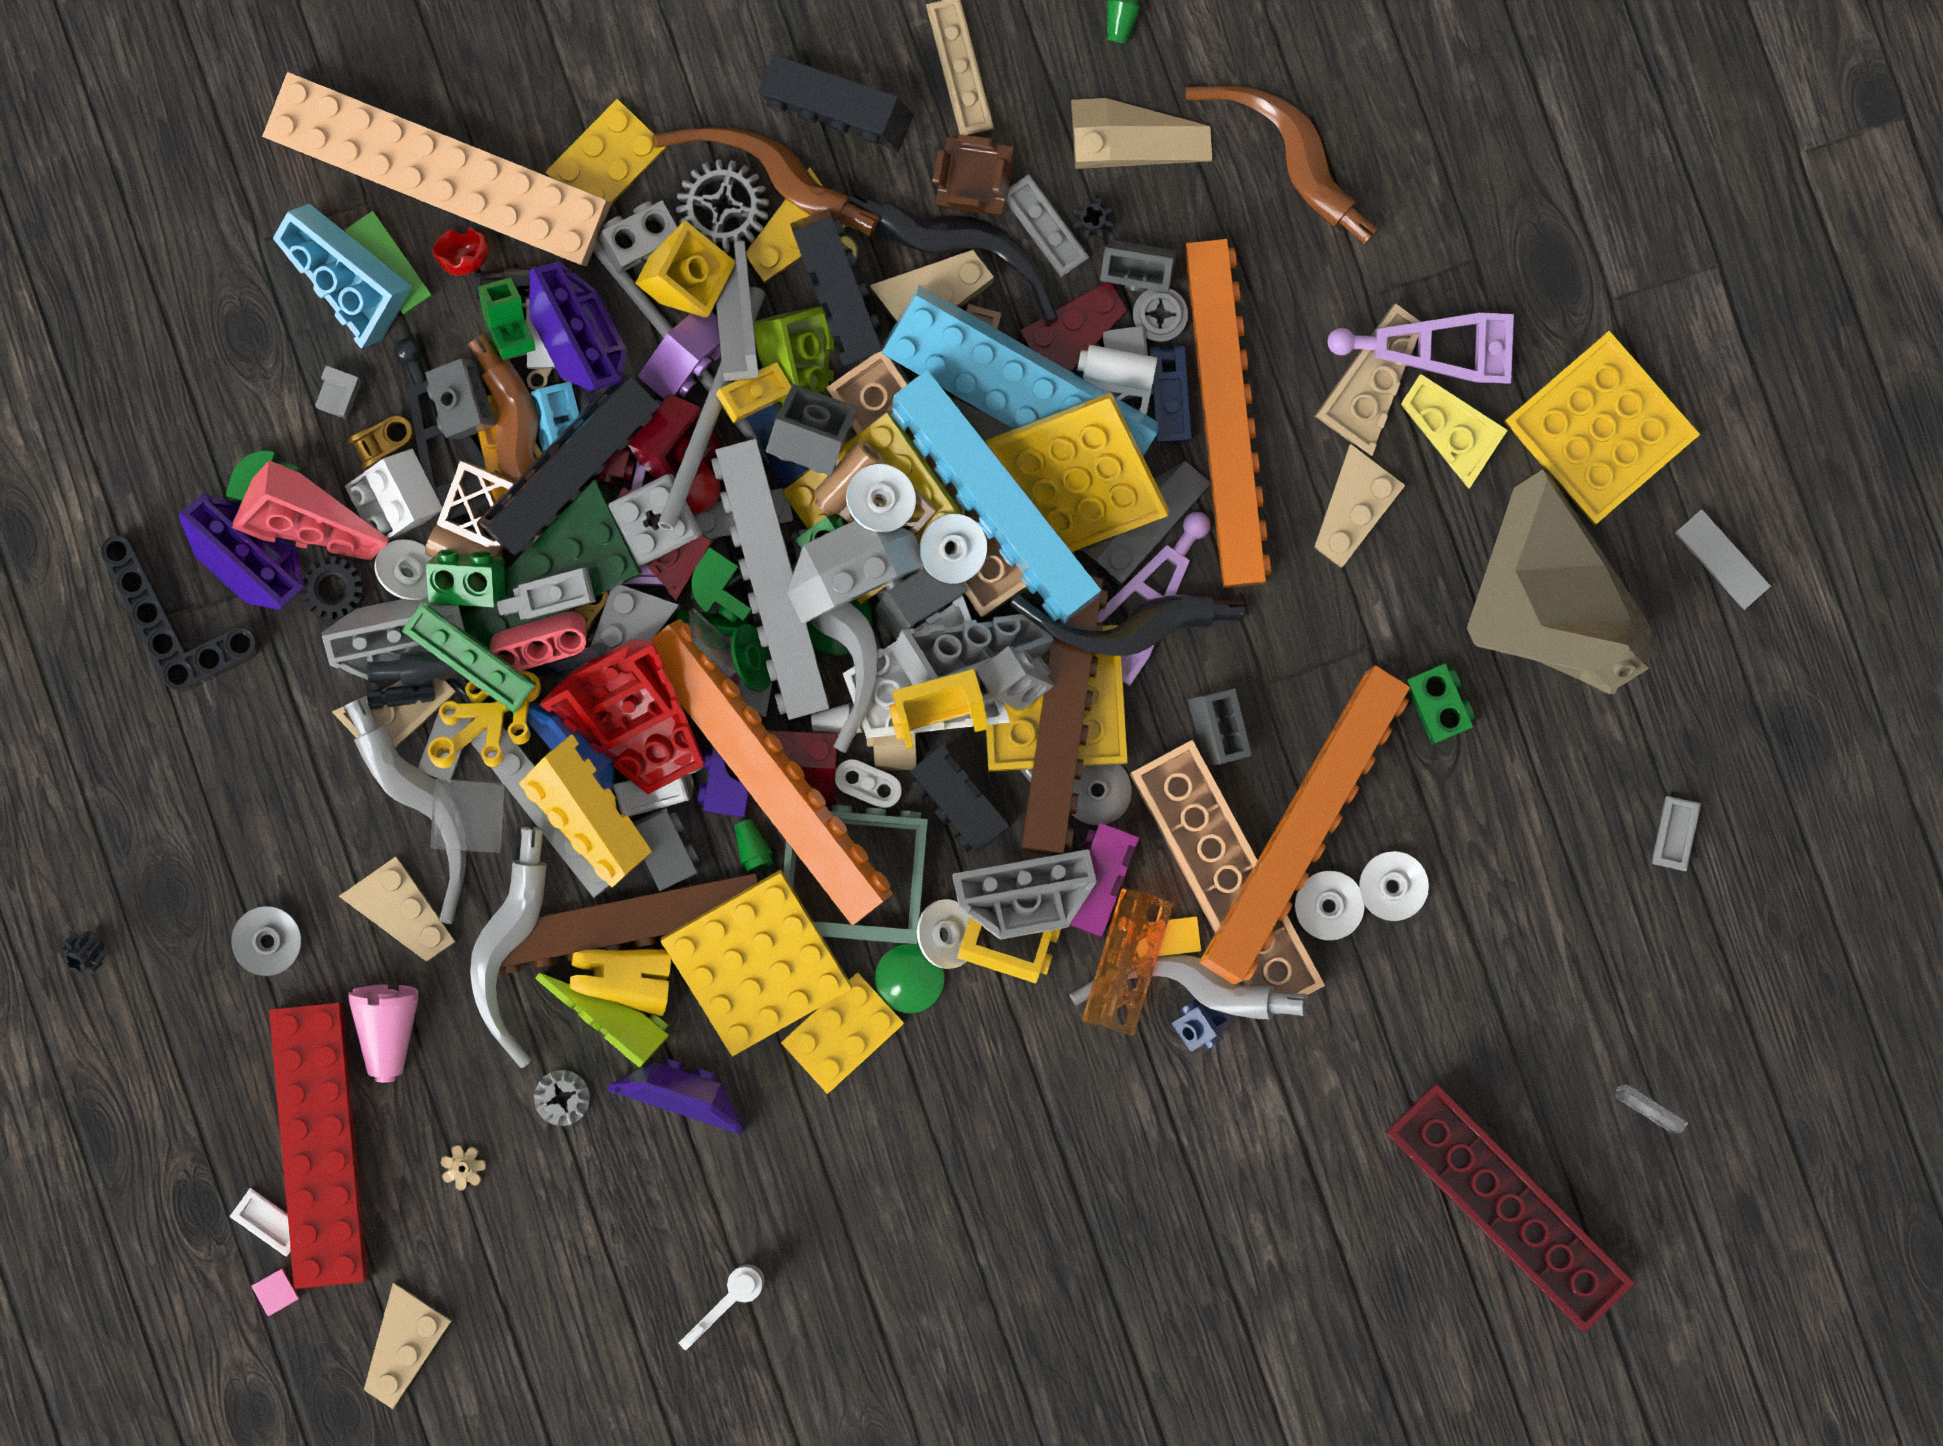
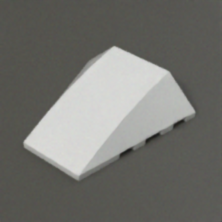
[843,596,1010,738]

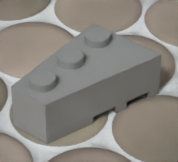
[585,585,681,664]

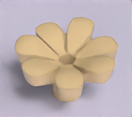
[441,1145,487,1191]

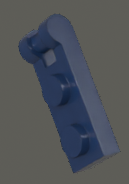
[1150,345,1192,443]

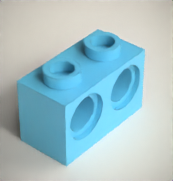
[530,381,579,453]

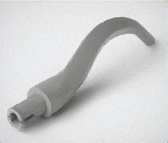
[790,529,878,753]
[345,696,466,924]
[470,827,547,1068]
[1070,955,1308,1020]

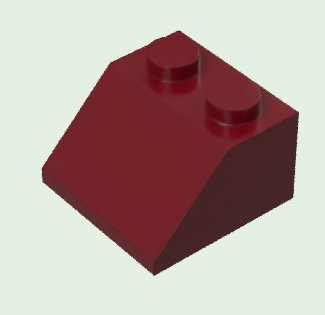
[628,394,723,479]
[768,731,838,805]

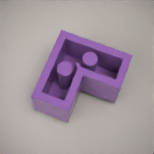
[638,311,721,400]

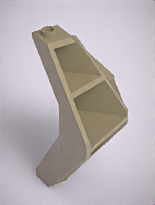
[1467,469,1651,694]

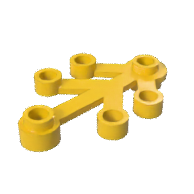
[427,670,541,768]

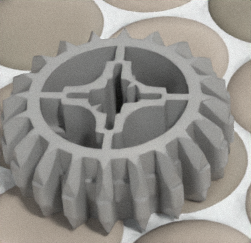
[676,160,769,253]

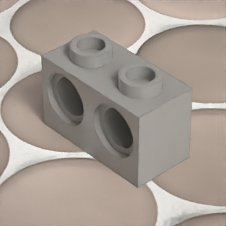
[598,200,677,274]
[976,646,1054,711]

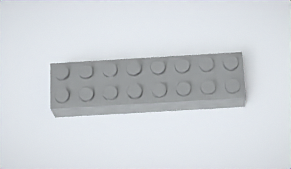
[711,439,830,720]

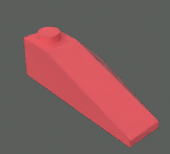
[232,460,388,560]

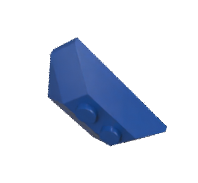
[527,703,616,793]

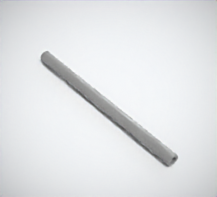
[658,287,766,531]

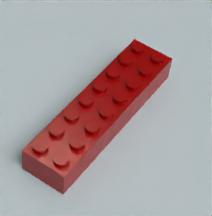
[269,1003,369,1289]

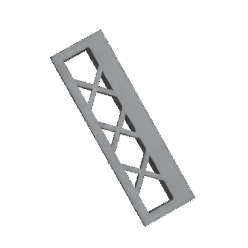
[716,241,759,381]

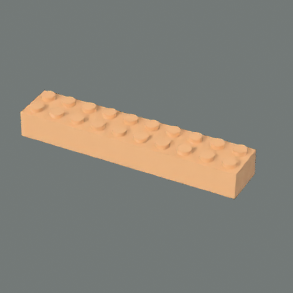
[262,72,612,267]

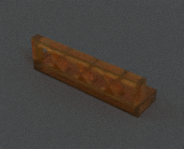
[1082,888,1173,1036]

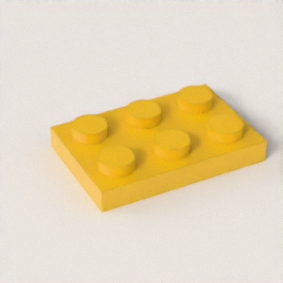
[545,99,667,205]
[781,972,904,1094]

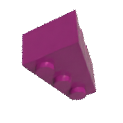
[1069,823,1139,937]

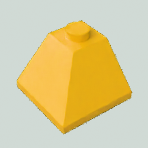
[635,221,736,318]

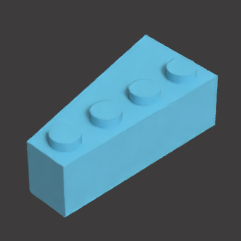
[273,204,413,349]

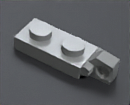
[497,568,596,619]

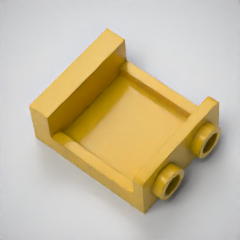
[888,669,989,749]

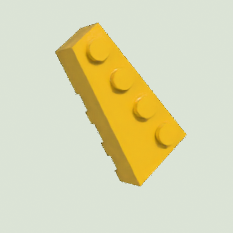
[519,734,652,887]

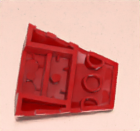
[540,639,705,795]

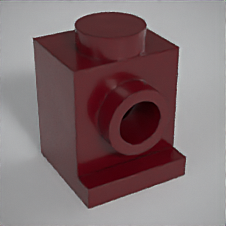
[590,449,636,485]

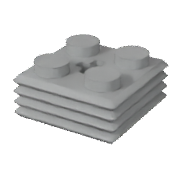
[608,474,702,566]

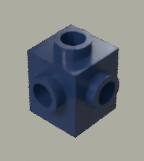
[1172,999,1236,1052]

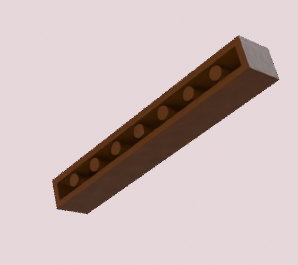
[1021,577,1108,855]
[499,873,758,975]

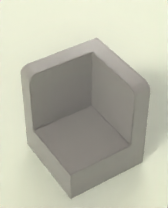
[315,366,362,420]

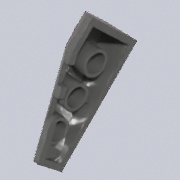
[1079,461,1211,587]

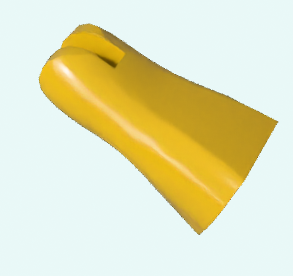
[570,949,671,1016]

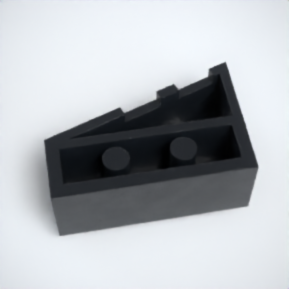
[910,744,1009,854]

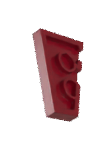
[1020,282,1127,372]
[616,487,713,601]

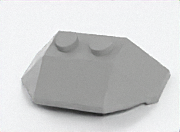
[787,520,924,624]
[322,597,465,680]
[952,849,1097,940]

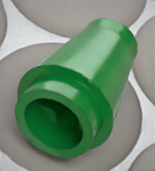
[1107,0,1141,44]
[734,819,774,873]

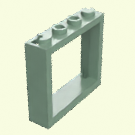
[783,805,928,944]

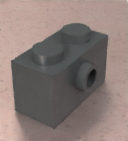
[1100,240,1177,292]
[425,358,496,440]
[1188,688,1252,766]
[633,807,700,891]

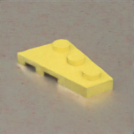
[1401,374,1507,489]

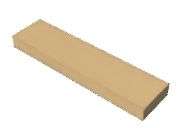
[926,0,994,136]

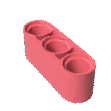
[490,611,587,671]

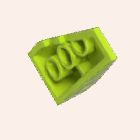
[753,306,834,405]

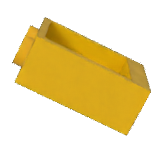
[957,917,1061,983]

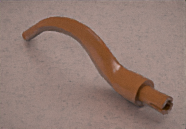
[1185,86,1379,246]
[653,127,879,236]
[468,333,565,519]

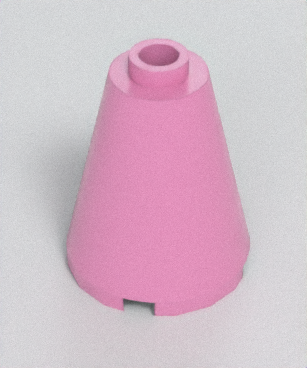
[349,985,419,1082]

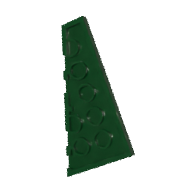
[462,479,643,649]

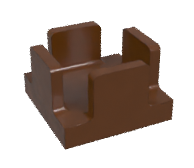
[932,134,1016,217]

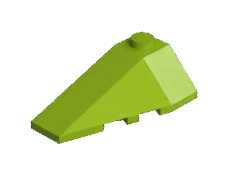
[535,973,670,1068]

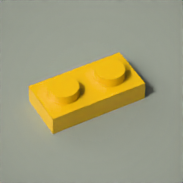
[716,362,792,423]

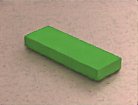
[345,211,432,316]

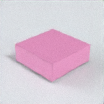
[252,1268,300,1316]

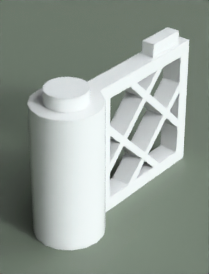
[1077,345,1157,415]
[679,1264,765,1351]

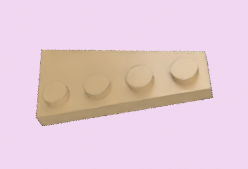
[1315,304,1420,456]

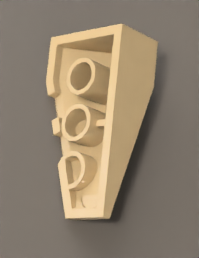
[1071,98,1212,169]

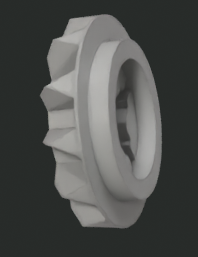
[1133,289,1188,343]
[534,1070,590,1126]

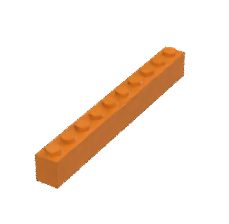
[1185,239,1271,588]
[650,619,893,926]
[1199,665,1410,985]

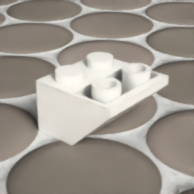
[345,449,443,541]

